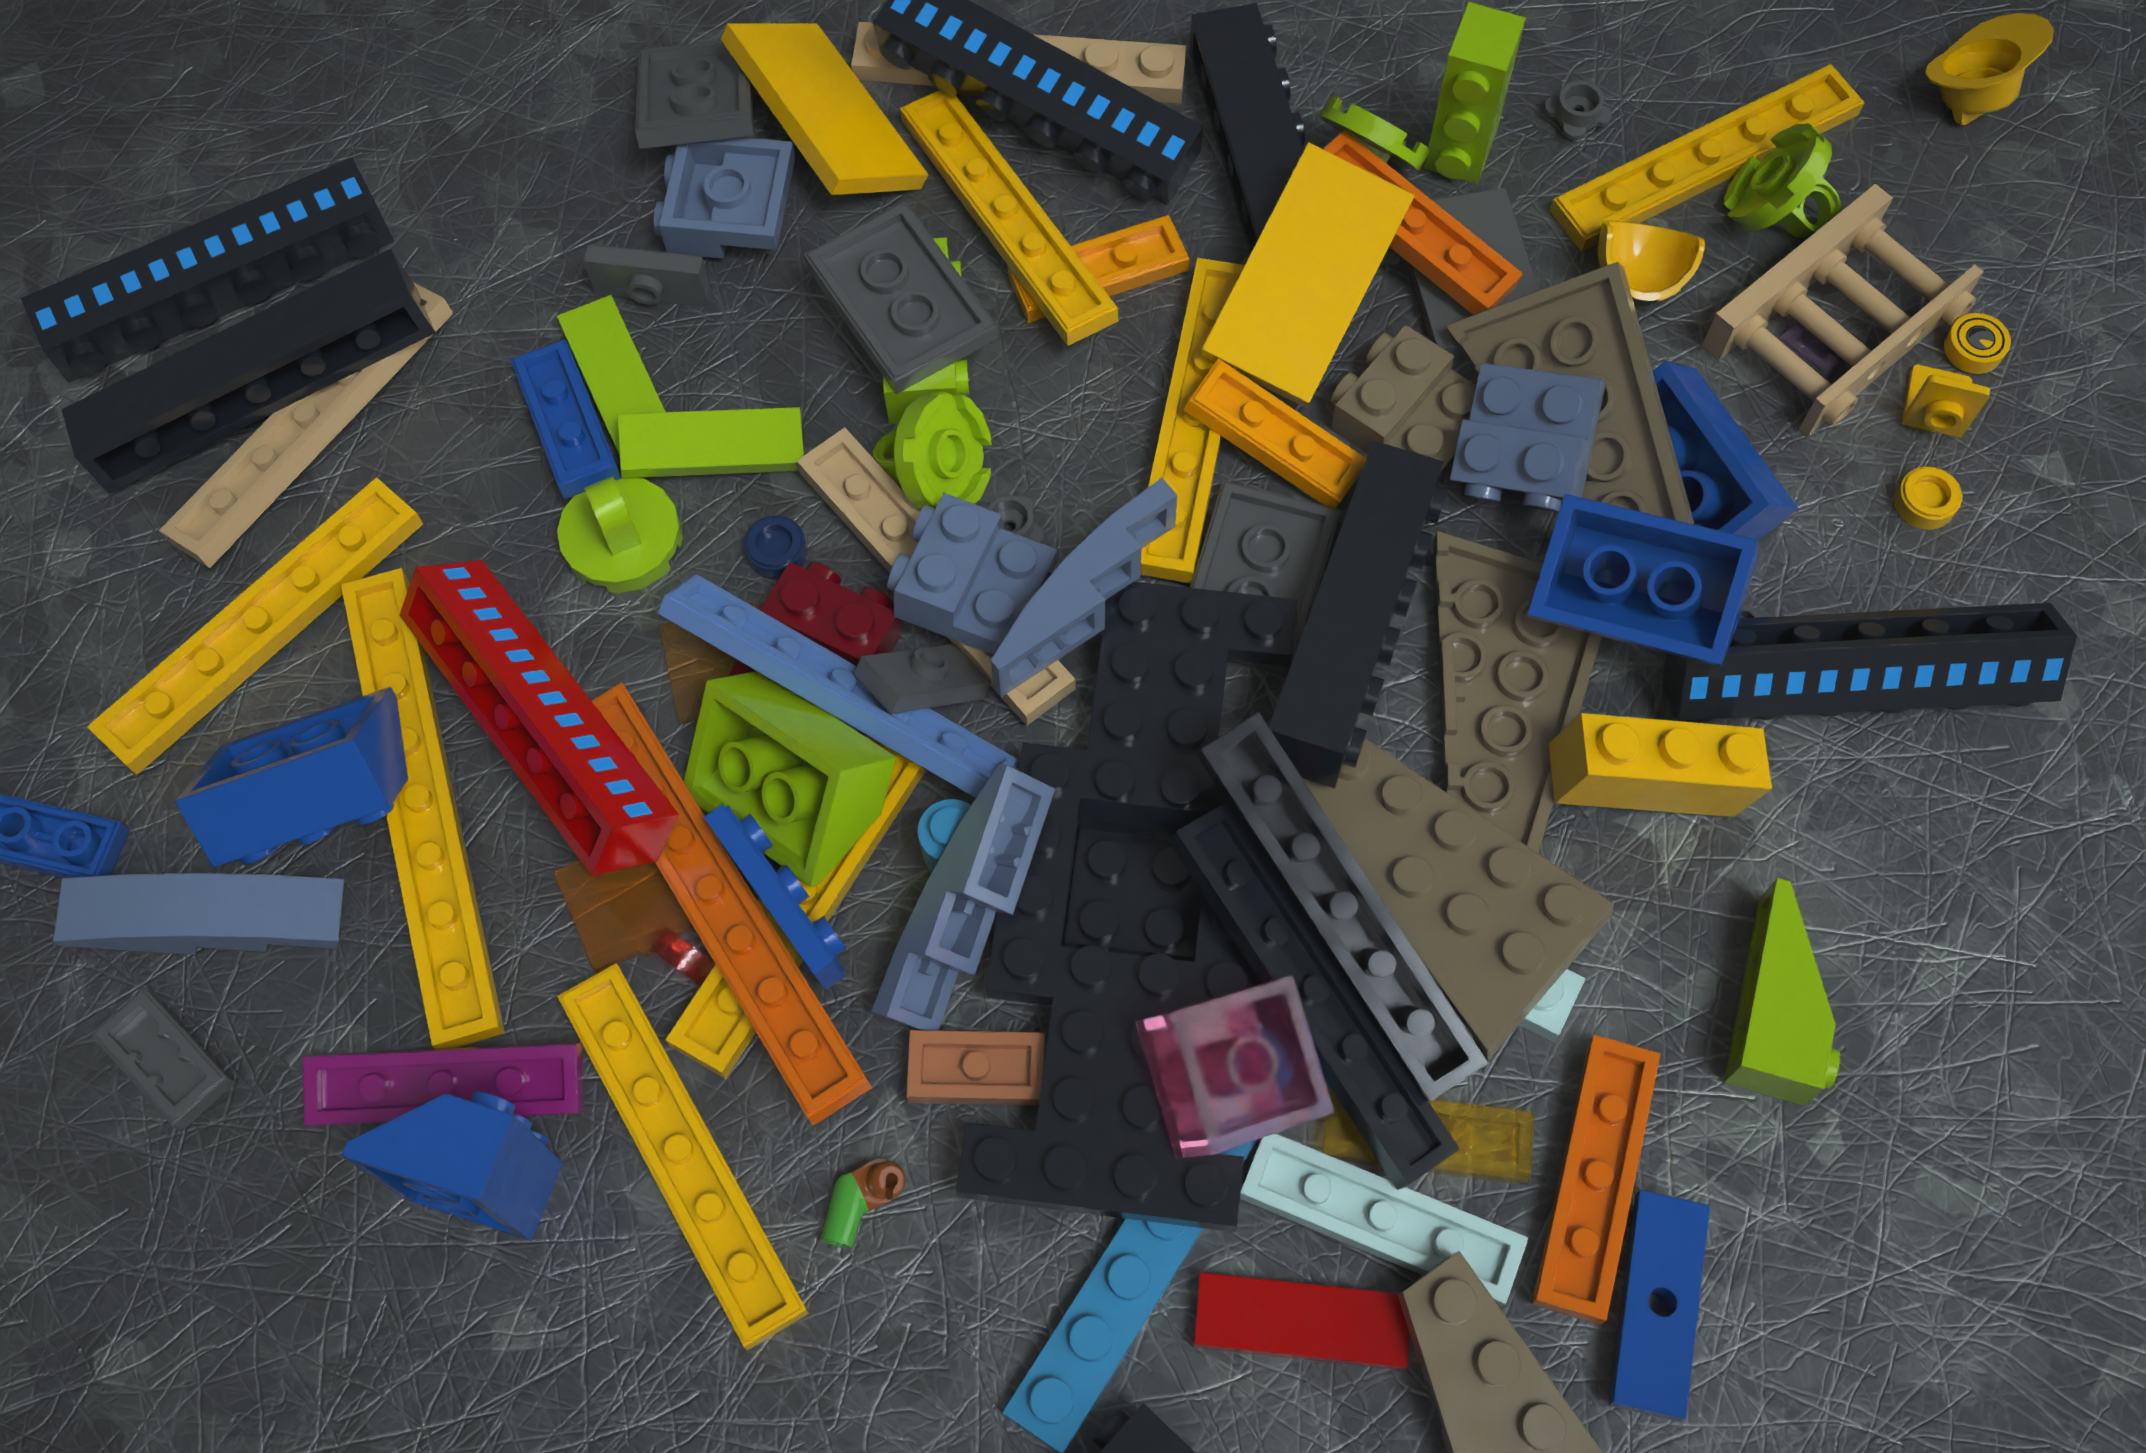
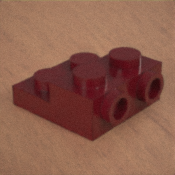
[730,562,903,725]

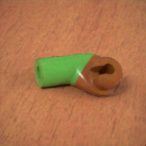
[819,1158,906,1249]

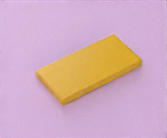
[721,23,929,195]
[1200,142,1415,408]

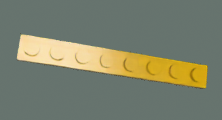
[341,568,505,1049]

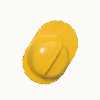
[1925,13,2054,125]

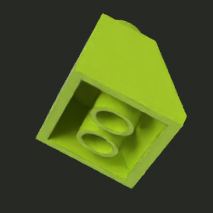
[684,671,896,887]

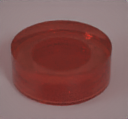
[652,927,715,986]

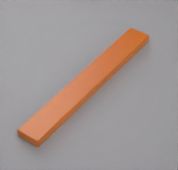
[591,682,873,1126]

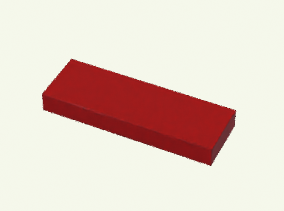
[1193,1272,1410,1371]

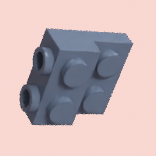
[653,137,796,259]
[1450,363,1606,512]
[887,493,1058,655]

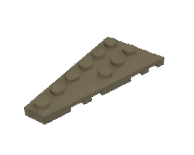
[1446,262,1695,525]
[1433,531,1602,853]
[1267,720,1614,1061]
[1397,1251,1603,1453]

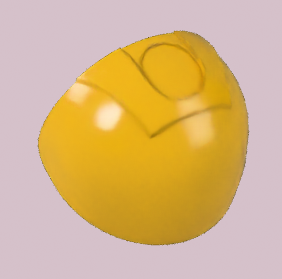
[1598,221,1705,303]

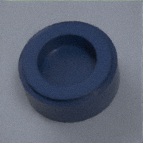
[744,516,807,579]

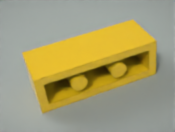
[1549,713,1772,817]

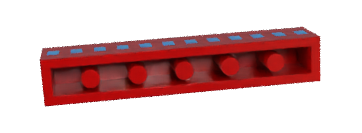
[400,560,679,876]

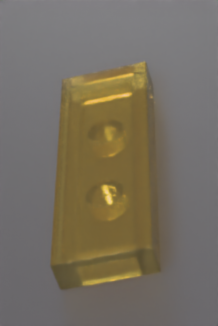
[1322,1087,1534,1185]

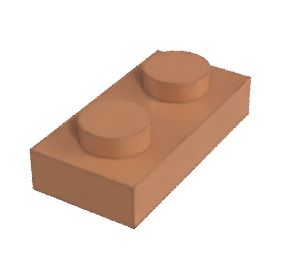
[906,1030,1046,1106]

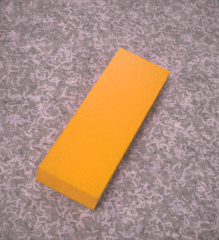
[1007,215,1190,323]
[1183,358,1366,509]

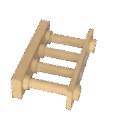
[1702,184,1984,437]

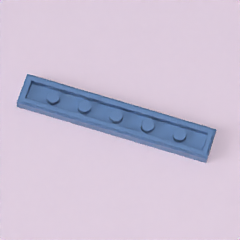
[658,574,1020,798]

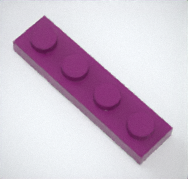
[303,1042,584,1126]

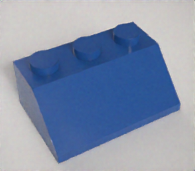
[1653,361,1799,540]
[1527,494,1759,667]
[175,687,408,867]
[341,1091,563,1241]

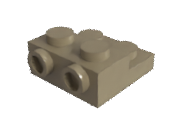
[1331,325,1476,482]

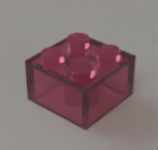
[1135,975,1335,1158]

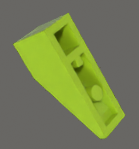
[1723,878,1840,1106]

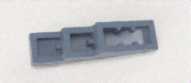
[991,478,1177,697]
[871,764,1055,1031]
[53,873,344,955]

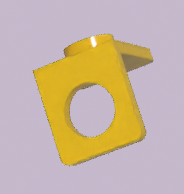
[1901,364,1990,438]

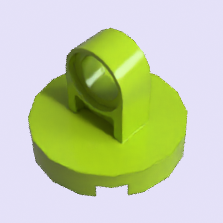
[1318,95,1430,171]
[1724,123,1841,238]
[873,392,992,510]
[557,476,683,594]

